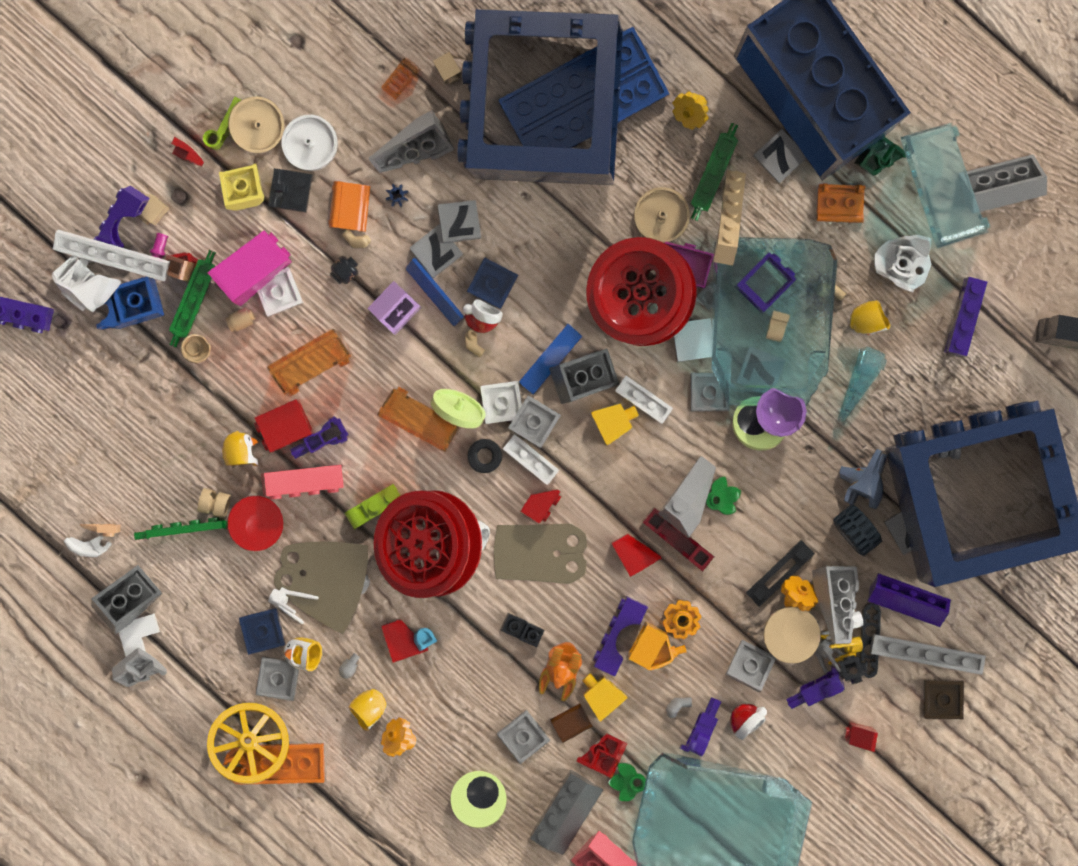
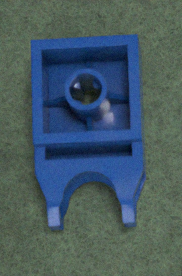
[96,276,165,330]

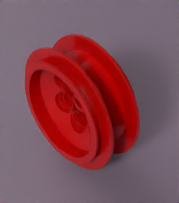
[586,237,697,346]
[374,490,482,598]

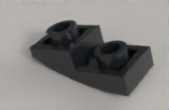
[500,612,545,647]

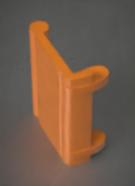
[328,181,370,232]
[817,183,866,223]

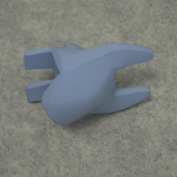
[839,449,887,509]

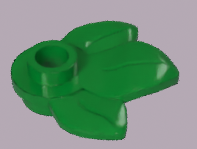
[706,477,741,515]
[608,763,647,802]

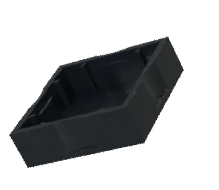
[1035,315,1078,349]

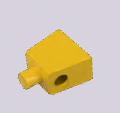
[591,404,639,446]
[582,673,628,722]

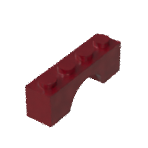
[642,507,715,572]

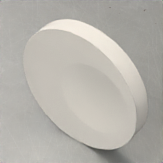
[282,115,338,171]

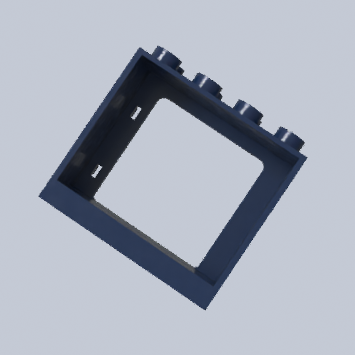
[733,0,911,181]
[457,9,623,186]
[885,400,1078,587]

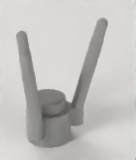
[814,639,857,674]

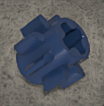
[386,184,409,208]

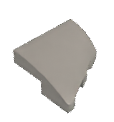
[112,648,167,687]

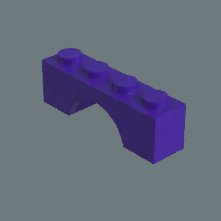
[93,186,150,248]
[944,277,988,357]
[592,596,648,677]

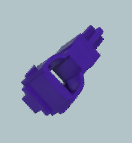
[290,416,349,459]
[786,666,845,709]
[679,697,721,756]

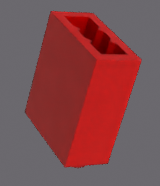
[254,399,314,453]

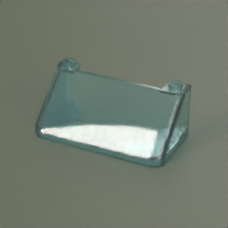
[901,123,990,249]

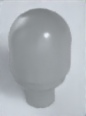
[339,653,360,679]

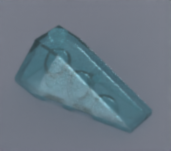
[837,346,887,422]

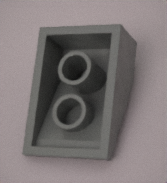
[549,348,619,404]
[91,565,162,635]

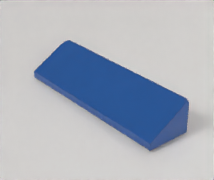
[406,258,464,326]
[519,324,582,395]

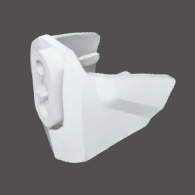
[874,235,932,292]
[52,255,121,312]

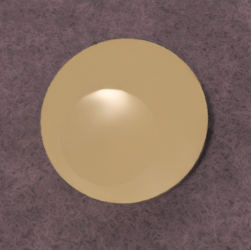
[228,96,285,153]
[634,187,690,243]
[763,607,820,663]

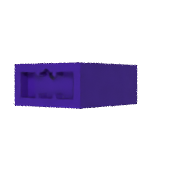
[734,252,797,314]

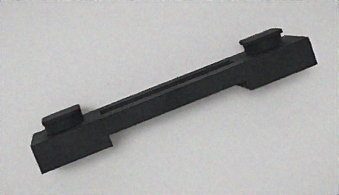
[746,540,814,607]

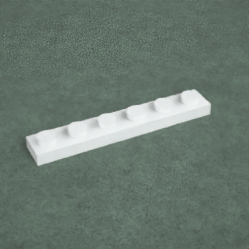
[53,230,170,281]

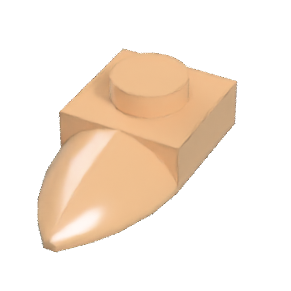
[80,524,121,537]

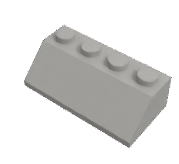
[959,154,1047,214]

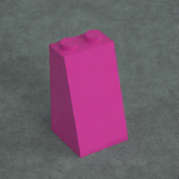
[208,230,292,307]

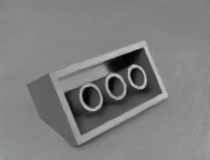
[530,770,603,855]

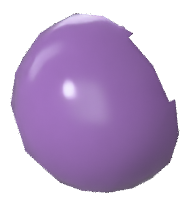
[756,388,807,437]

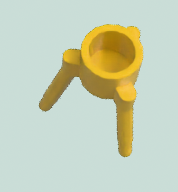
[820,635,863,665]

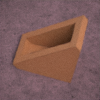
[165,255,195,281]

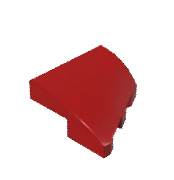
[171,137,204,167]
[611,533,662,577]
[381,619,429,663]
[576,734,628,778]

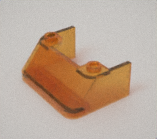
[266,329,355,397]
[377,386,461,452]

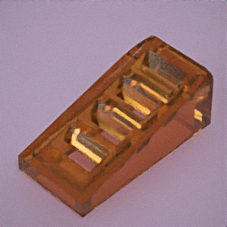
[381,57,421,100]

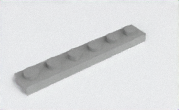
[869,634,986,675]

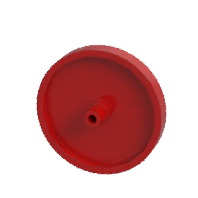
[227,496,284,551]

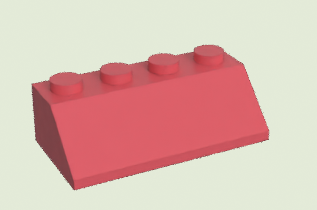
[571,831,639,866]

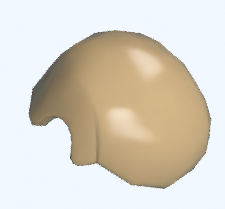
[180,334,211,363]

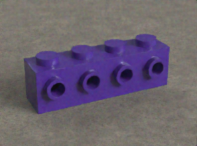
[0,297,54,333]
[868,573,951,627]

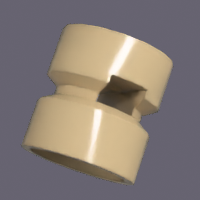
[197,488,231,519]

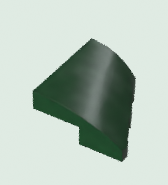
[854,137,909,176]

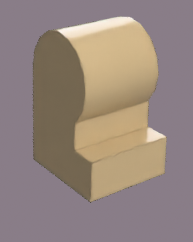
[766,311,790,343]

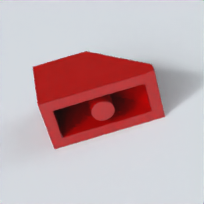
[844,722,878,752]

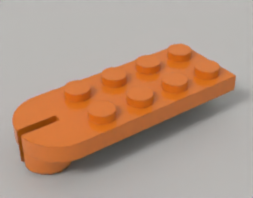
[223,743,325,785]

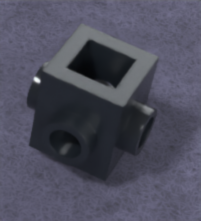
[839,655,868,685]

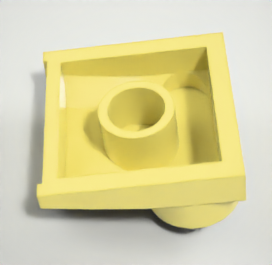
[219,164,264,211]

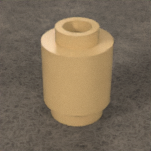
[225,307,256,332]

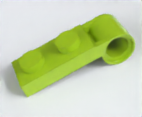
[203,97,241,150]
[344,484,401,529]

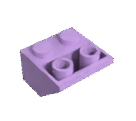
[367,281,422,335]

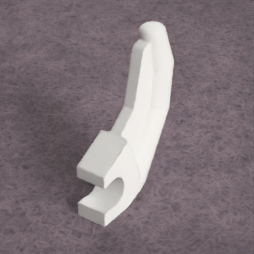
[64,536,112,557]

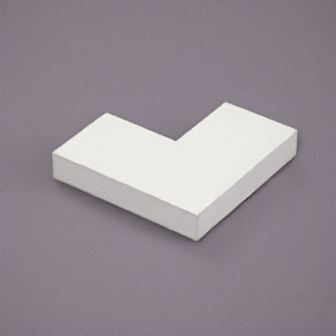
[119,613,160,657]

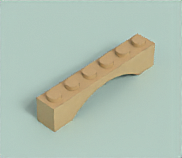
[713,170,746,266]

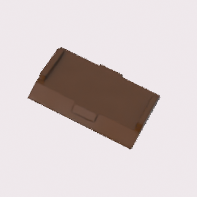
[550,703,593,743]

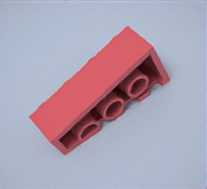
[261,465,344,500]

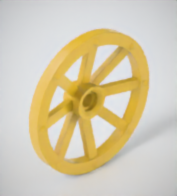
[207,703,289,784]

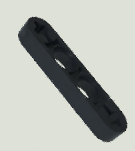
[860,603,881,678]

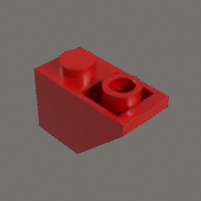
[521,489,562,524]

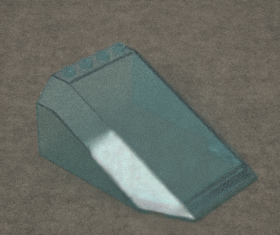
[711,237,837,406]
[632,752,812,866]

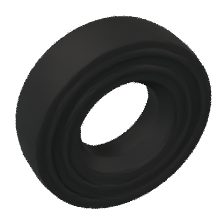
[467,439,502,473]

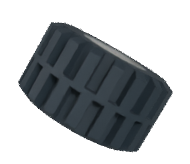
[833,504,883,556]

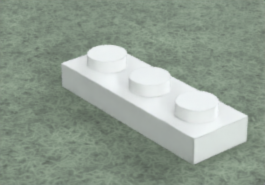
[615,376,673,424]
[503,434,559,485]

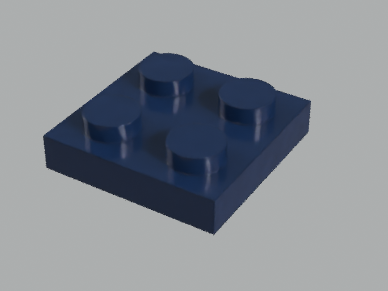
[467,257,519,309]
[239,608,286,655]

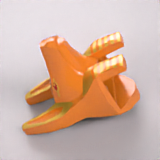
[539,642,582,701]

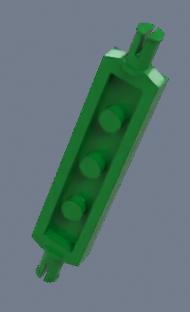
[690,123,738,221]
[169,249,216,348]
[134,517,227,540]

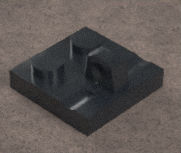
[268,168,313,213]

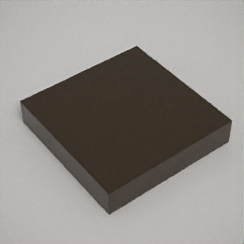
[924,680,964,720]

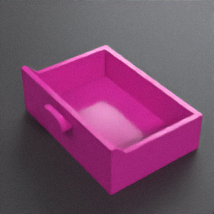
[665,241,714,289]

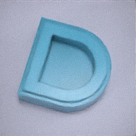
[414,628,437,651]

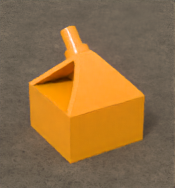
[627,621,687,670]

